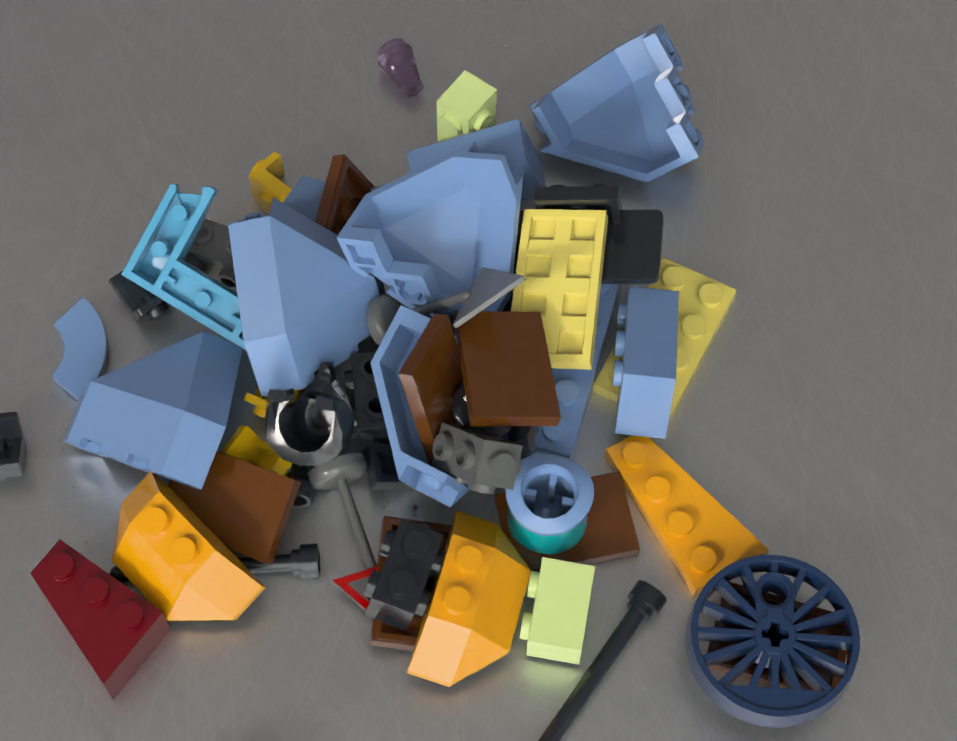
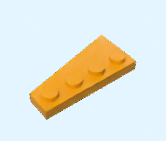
[604,435,769,595]

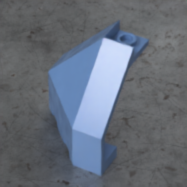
[529,23,705,182]
[336,141,523,336]
[228,197,386,396]
[370,305,510,507]
[62,331,243,489]

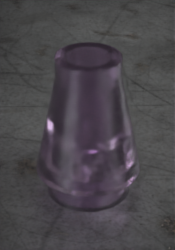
[377,38,424,98]

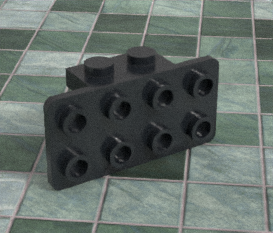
[513,184,664,284]

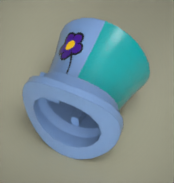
[505,454,594,554]

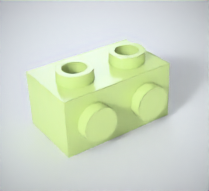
[436,70,497,142]
[520,557,595,665]

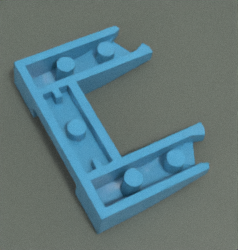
[121,184,247,351]

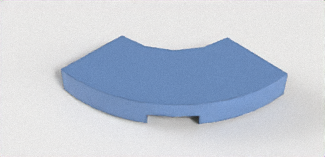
[52,297,108,401]

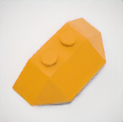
[112,473,266,621]
[407,510,531,687]

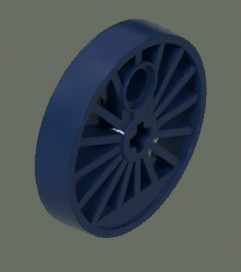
[685,555,860,728]

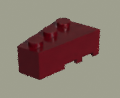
[30,539,170,700]

